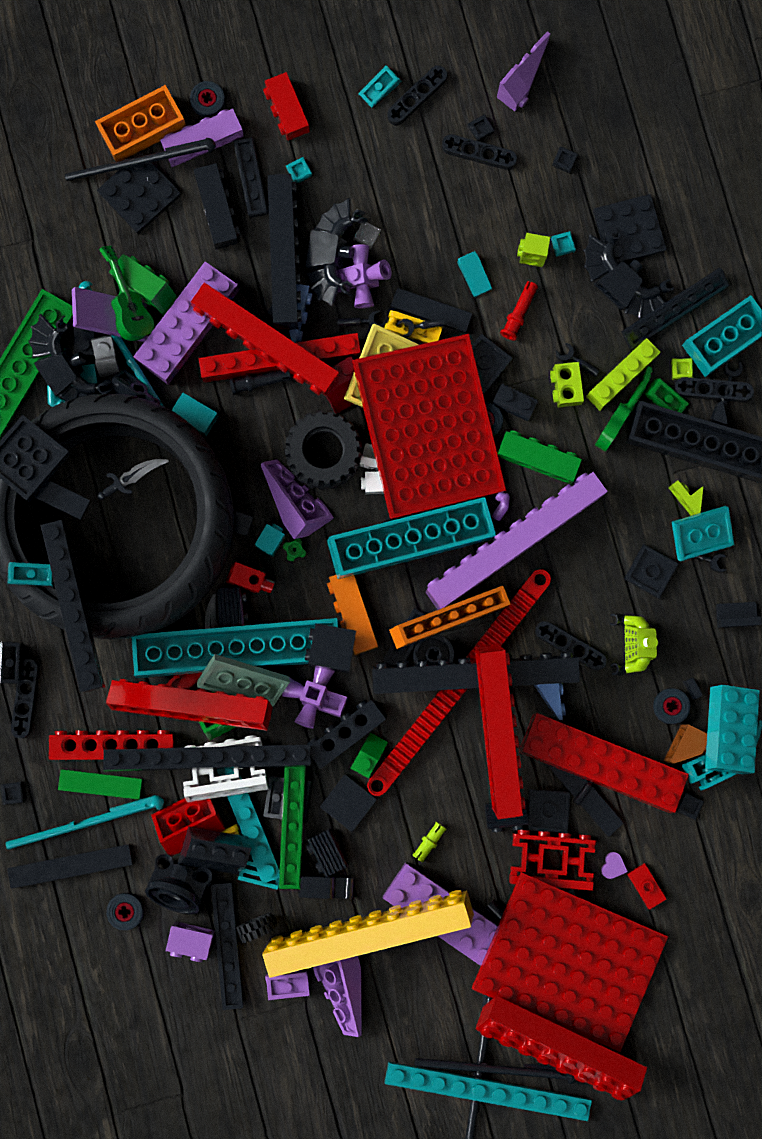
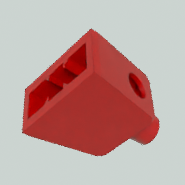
[225,562,274,593]

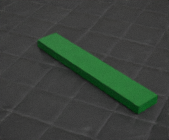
[279,767,306,889]

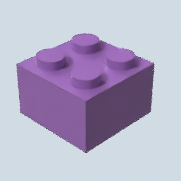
[166,921,215,962]

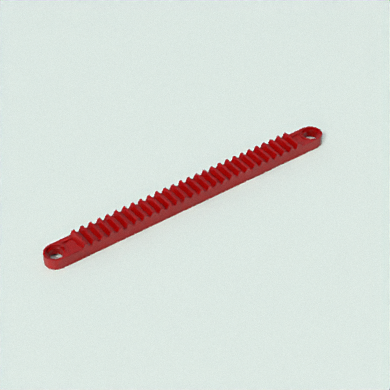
[367,569,551,796]

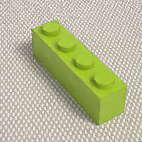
[586,338,660,411]

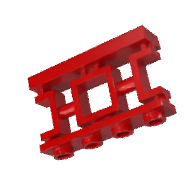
[509,830,596,890]

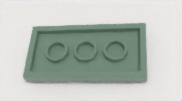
[197,654,290,707]

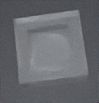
[354,222,381,249]

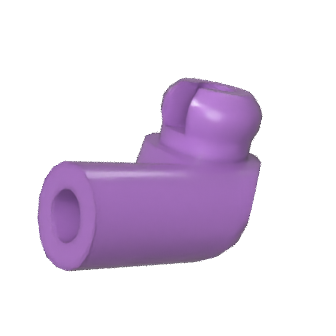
[492,491,510,521]

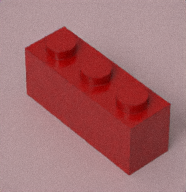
[263,72,309,140]

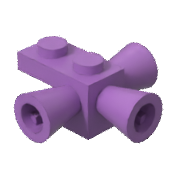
[338,244,392,308]
[282,668,348,729]

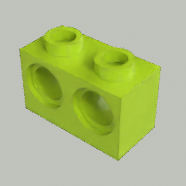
[517,233,550,267]
[550,362,584,407]

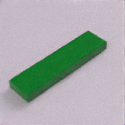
[58,769,143,799]

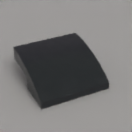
[263,776,313,822]

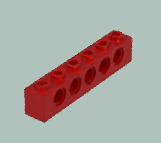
[49,730,175,760]

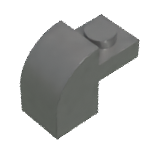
[91,335,121,377]

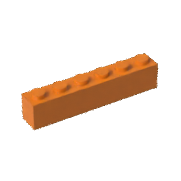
[389,586,510,649]

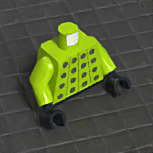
[610,613,658,676]

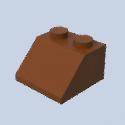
[663,724,707,763]

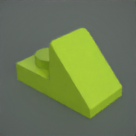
[669,480,703,516]

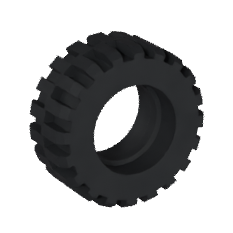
[285,410,362,490]

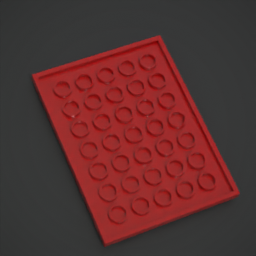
[352,334,506,519]
[472,872,668,1052]

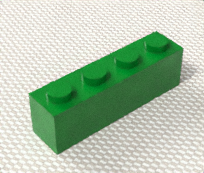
[497,430,582,485]

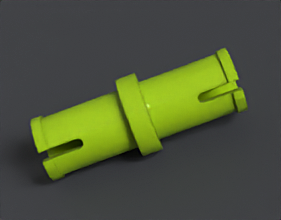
[413,821,447,863]

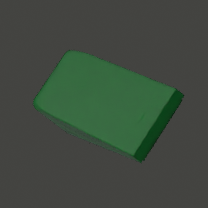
[644,379,689,413]

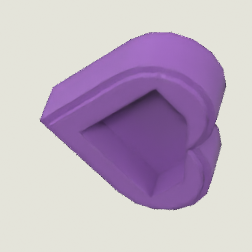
[601,852,627,879]

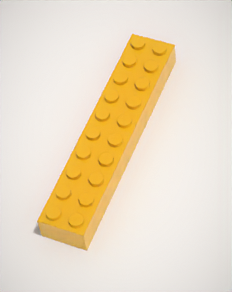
[262,890,474,978]

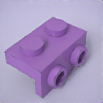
[265,969,310,1000]

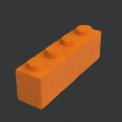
[327,575,378,655]

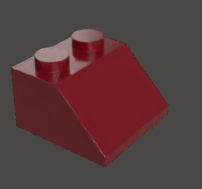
[326,356,354,415]

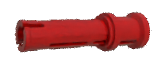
[500,281,538,341]

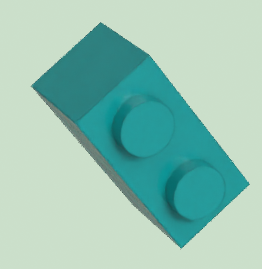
[171,393,219,436]

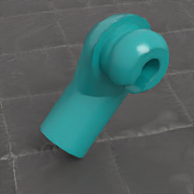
[47,386,66,407]

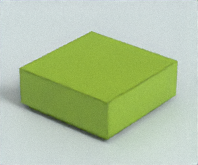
[671,358,693,380]

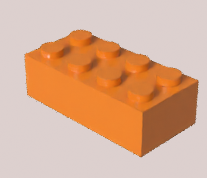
[95,85,186,162]

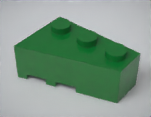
[109,254,178,316]

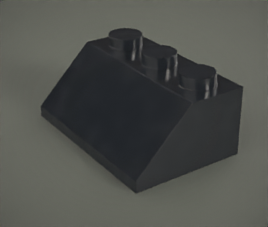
[178,826,252,874]

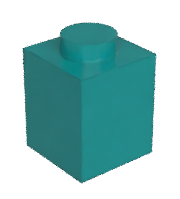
[255,524,285,557]

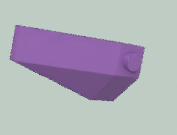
[497,31,550,111]
[261,459,334,539]
[313,956,362,1037]

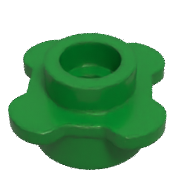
[283,538,306,561]

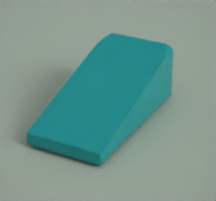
[358,65,402,108]
[457,251,492,297]
[7,562,53,586]

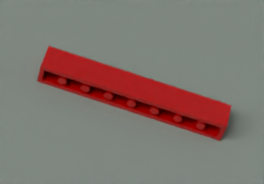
[190,282,339,396]
[199,333,361,383]
[106,679,273,731]

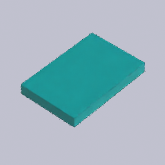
[672,506,734,561]

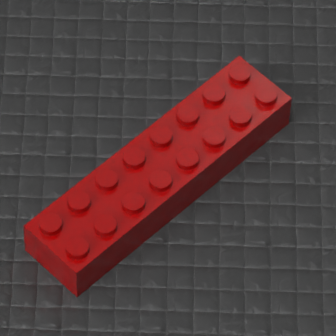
[475,645,525,819]
[519,713,689,813]
[475,996,647,1100]

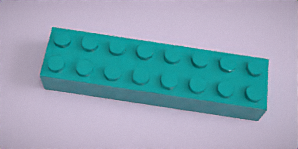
[327,497,496,579]

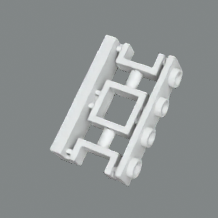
[183,735,268,802]

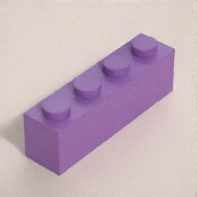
[160,109,244,167]

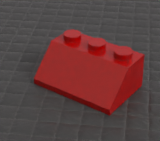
[151,798,225,857]

